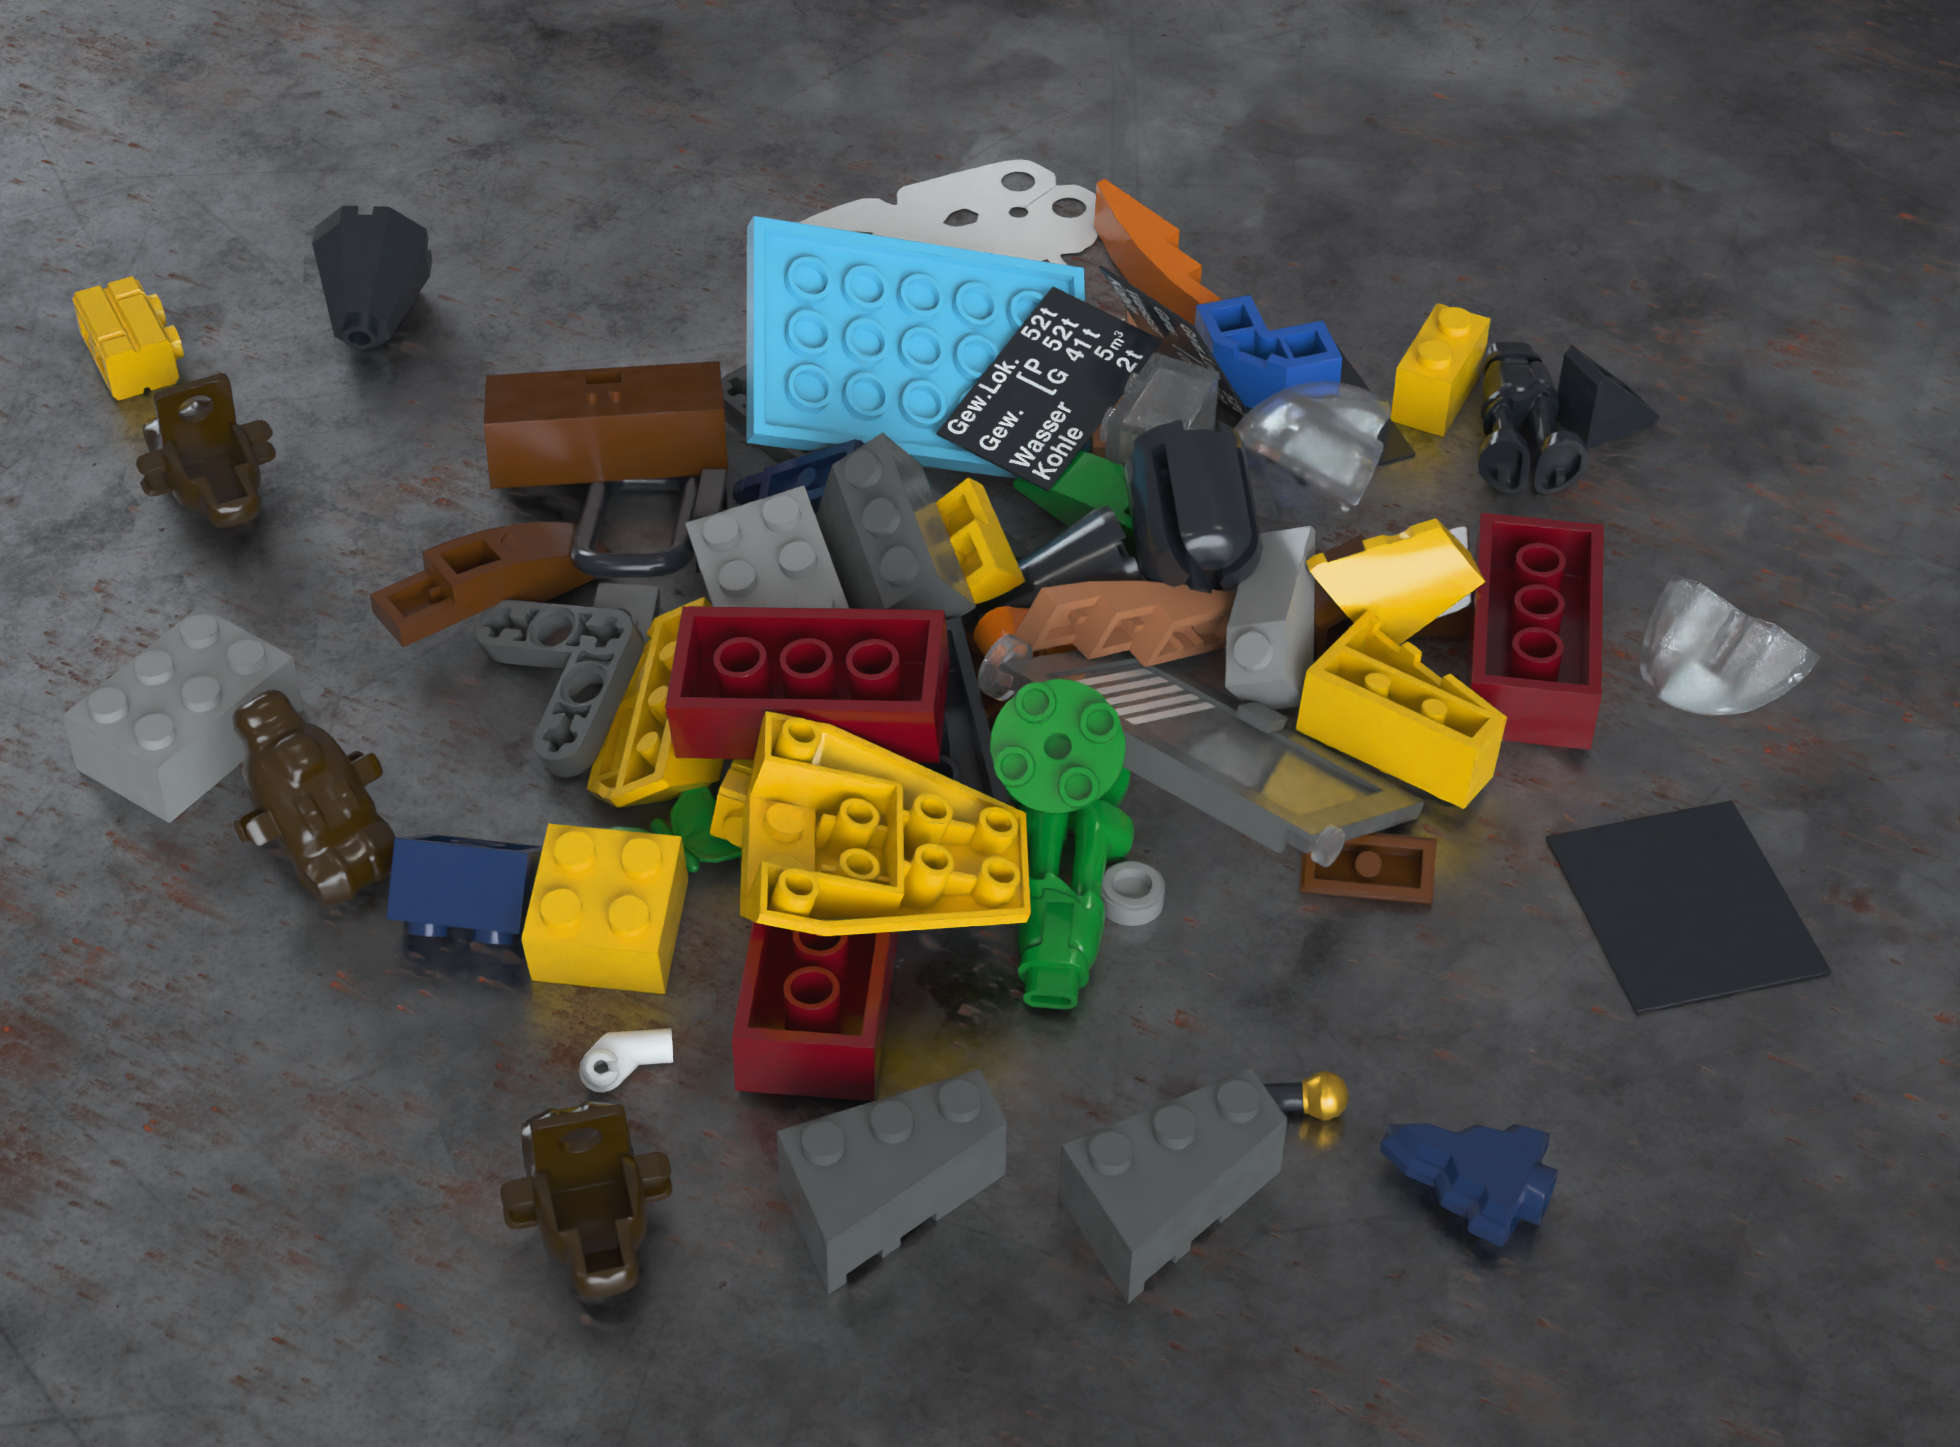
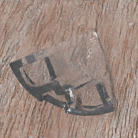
[1234,381,1390,506]
[1640,575,1821,716]

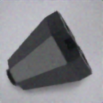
[312,206,432,349]

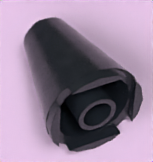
[974,505,1143,621]

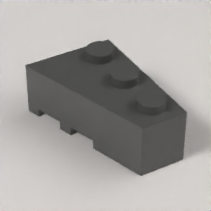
[1059,1067,1287,1304]
[777,1069,1007,1295]

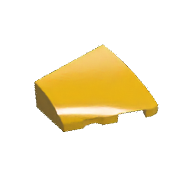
[936,477,1025,604]
[1306,518,1485,645]

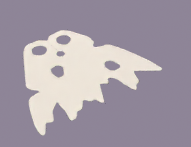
[799,159,1098,265]

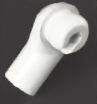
[579,1028,673,1093]

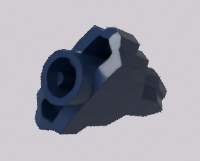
[1380,1123,1558,1247]

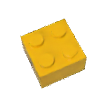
[521,823,689,995]

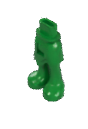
[1016,799,1135,1009]

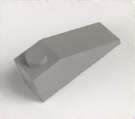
[1225,526,1315,710]

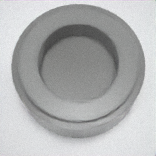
[1101,861,1165,926]

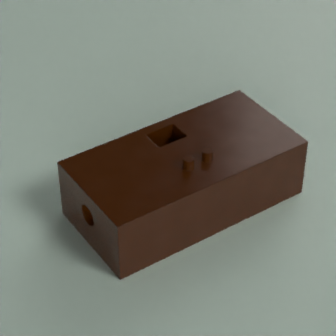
[484,361,728,489]

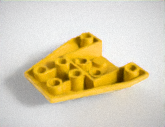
[740,711,1031,936]

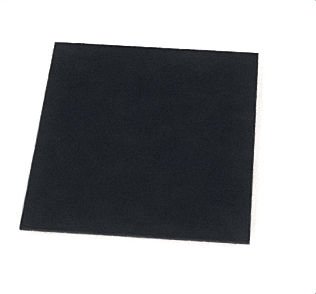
[1545,800,1832,1013]

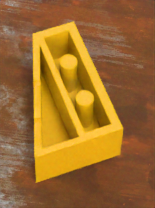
[1296,610,1507,809]

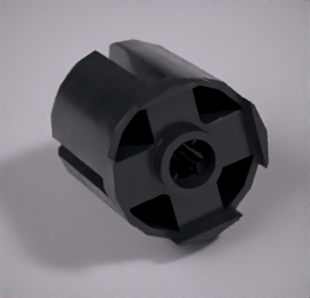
[1122,420,1263,594]

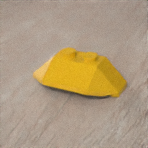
[587,597,724,808]

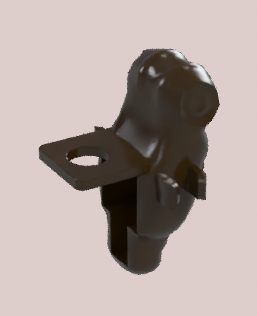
[136,373,276,529]
[232,690,396,906]
[500,1101,672,1298]

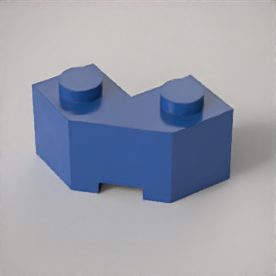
[1195,295,1342,420]

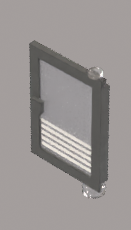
[978,634,1425,867]

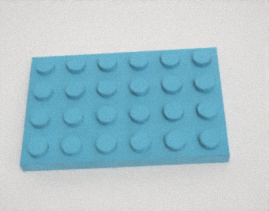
[747,216,1091,479]

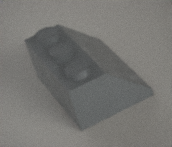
[816,433,976,620]

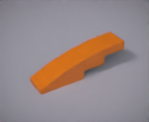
[1094,178,1223,326]

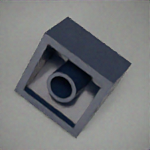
[386,833,543,944]

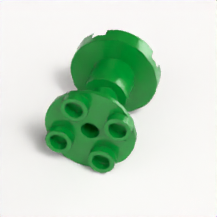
[990,679,1131,832]

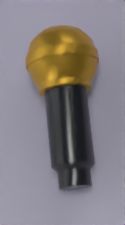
[1263,1071,1349,1120]

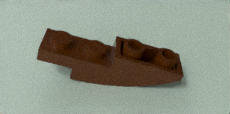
[370,522,612,647]

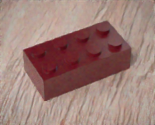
[1466,512,1604,750]
[665,606,950,763]
[732,922,899,1101]

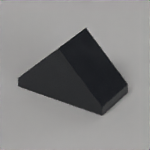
[1556,345,1660,449]

